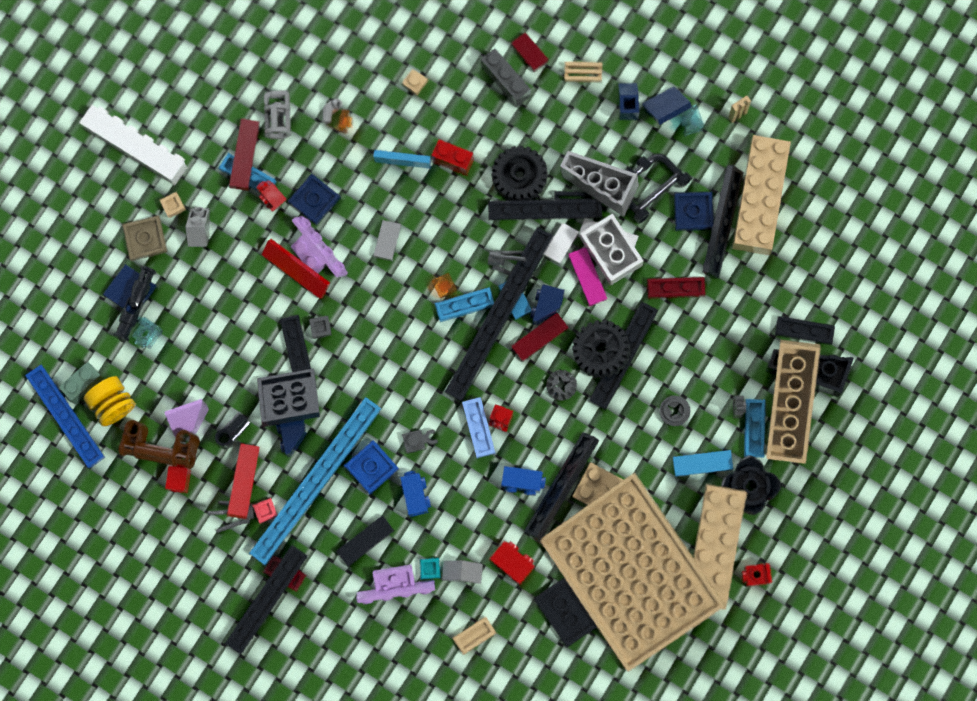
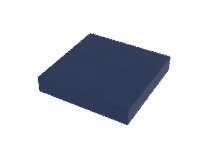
[642,86,692,125]
[288,174,341,226]
[674,192,714,231]
[103,264,157,315]

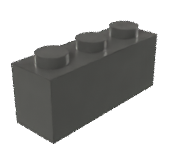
[481,48,531,108]

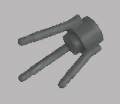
[488,250,526,276]
[207,501,254,533]

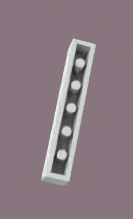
[79,105,187,185]

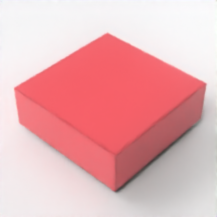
[253,498,277,524]

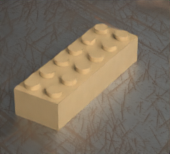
[732,135,791,256]
[766,340,820,464]
[693,484,747,610]

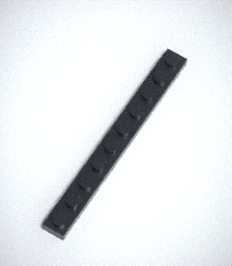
[445,227,554,402]

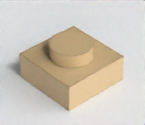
[402,69,428,96]
[160,192,186,218]

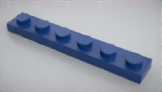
[25,365,106,469]

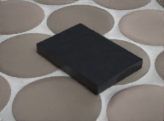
[533,577,597,648]

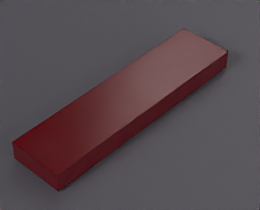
[229,119,260,191]

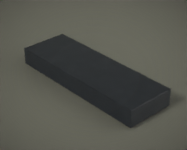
[280,315,311,372]
[774,316,835,345]
[336,515,394,567]

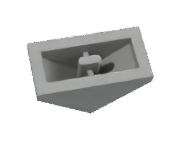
[442,560,483,584]

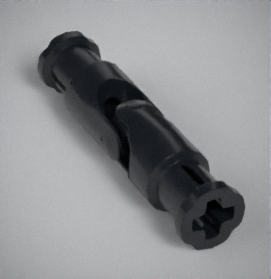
[112,265,157,342]

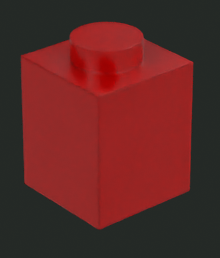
[165,465,191,494]

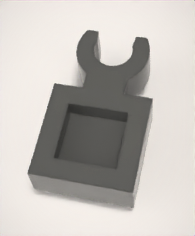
[733,396,746,418]
[402,429,438,454]

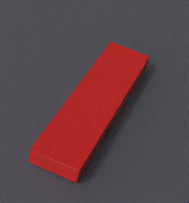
[261,239,330,299]
[227,444,260,519]

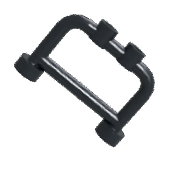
[626,153,692,224]

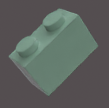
[59,362,105,405]

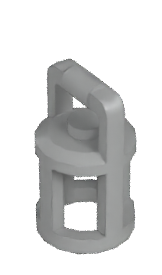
[264,90,291,139]

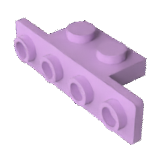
[291,216,348,278]
[357,565,435,604]

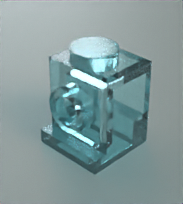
[679,104,704,136]
[132,317,163,349]

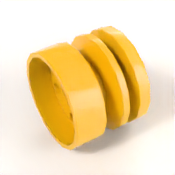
[83,376,136,427]

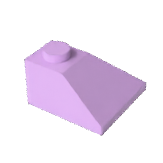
[164,399,209,440]

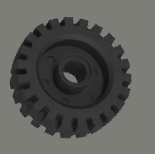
[492,145,548,201]
[572,320,631,379]

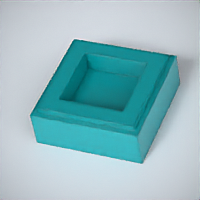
[420,558,441,579]

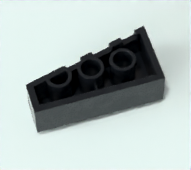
[765,349,854,397]

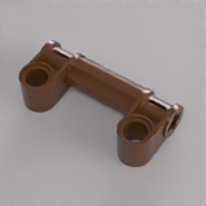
[119,420,200,469]

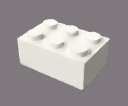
[580,214,643,285]

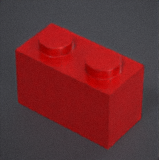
[431,139,474,176]
[489,541,535,586]

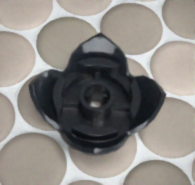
[721,455,782,515]

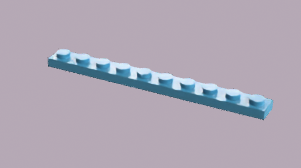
[249,397,382,565]

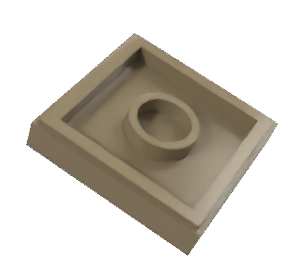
[122,215,168,261]

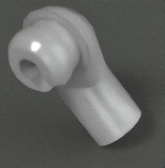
[322,99,342,124]

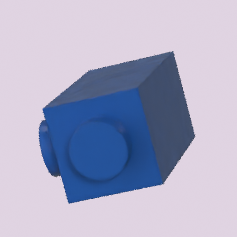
[501,466,546,496]
[400,471,431,517]

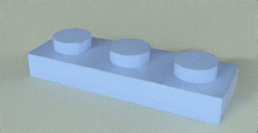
[462,397,496,458]

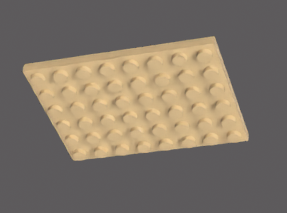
[541,473,726,672]

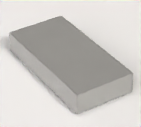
[374,220,401,261]

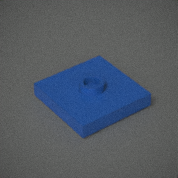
[344,440,399,495]

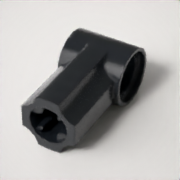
[215,412,251,450]

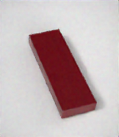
[647,277,705,299]
[511,313,569,362]

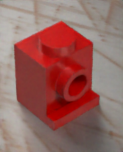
[256,180,287,212]
[489,404,514,432]
[741,563,772,587]

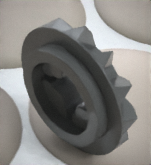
[546,370,577,401]
[659,396,691,427]

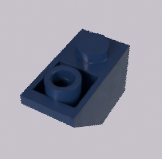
[618,83,639,120]
[530,284,565,325]
[276,420,307,457]

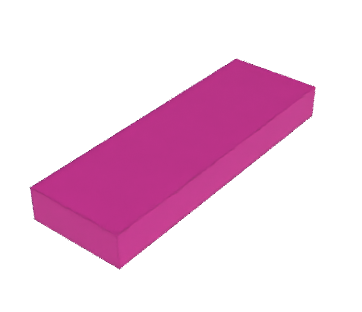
[568,247,607,307]

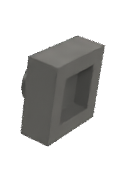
[309,316,332,339]

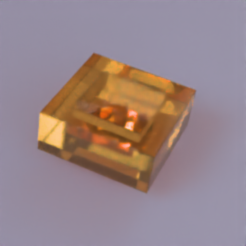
[339,109,353,134]
[432,273,457,299]

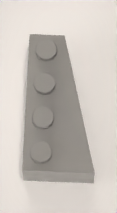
[560,151,639,217]

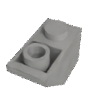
[186,207,210,247]

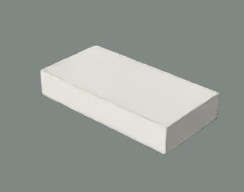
[544,223,579,265]

